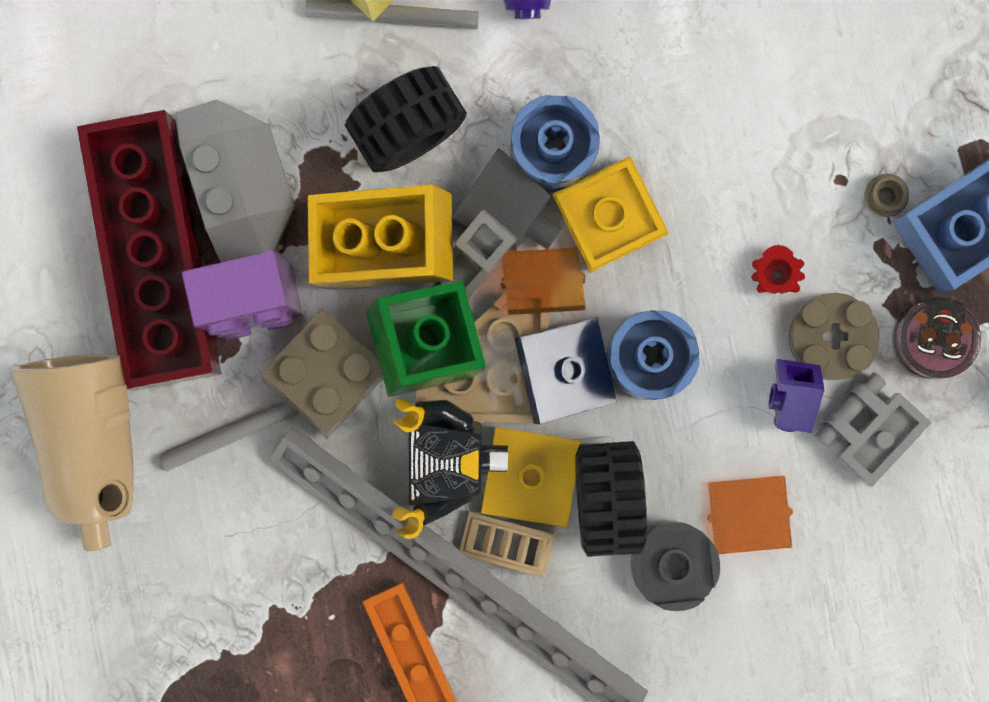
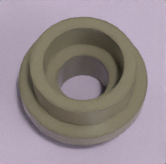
[864,174,909,217]

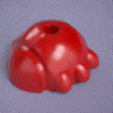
[751,245,805,295]

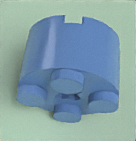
[510,95,600,192]
[606,310,699,400]

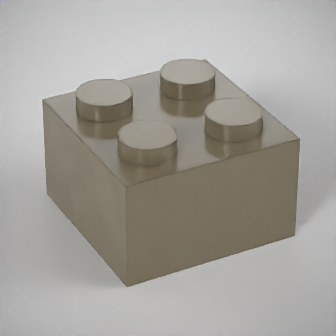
[261,308,383,440]

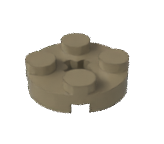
[789,293,879,380]

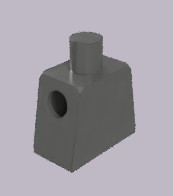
[452,148,562,252]

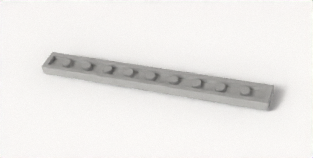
[269,426,648,702]

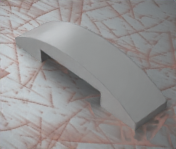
[420,209,518,300]

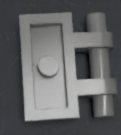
[814,372,931,487]

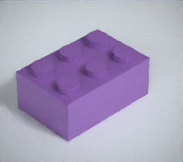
[182,250,303,340]

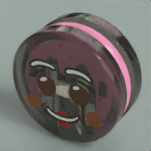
[892,297,981,380]

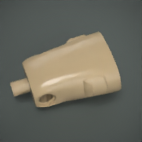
[9,354,134,551]

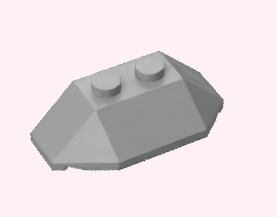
[176,100,295,263]

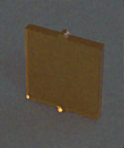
[500,247,586,315]
[707,475,793,554]

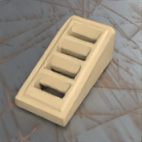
[459,511,555,577]

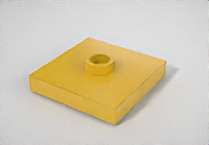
[552,156,669,273]
[481,427,582,528]

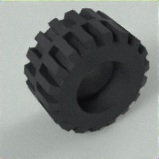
[344,66,467,173]
[575,441,647,557]

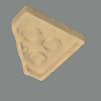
[415,291,550,424]

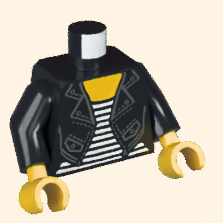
[392,398,508,539]

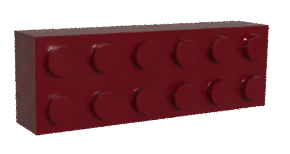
[77,110,222,391]

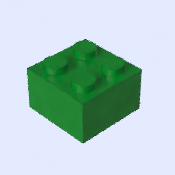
[366,281,486,397]

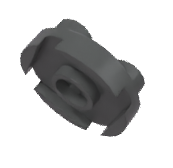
[631,521,720,611]

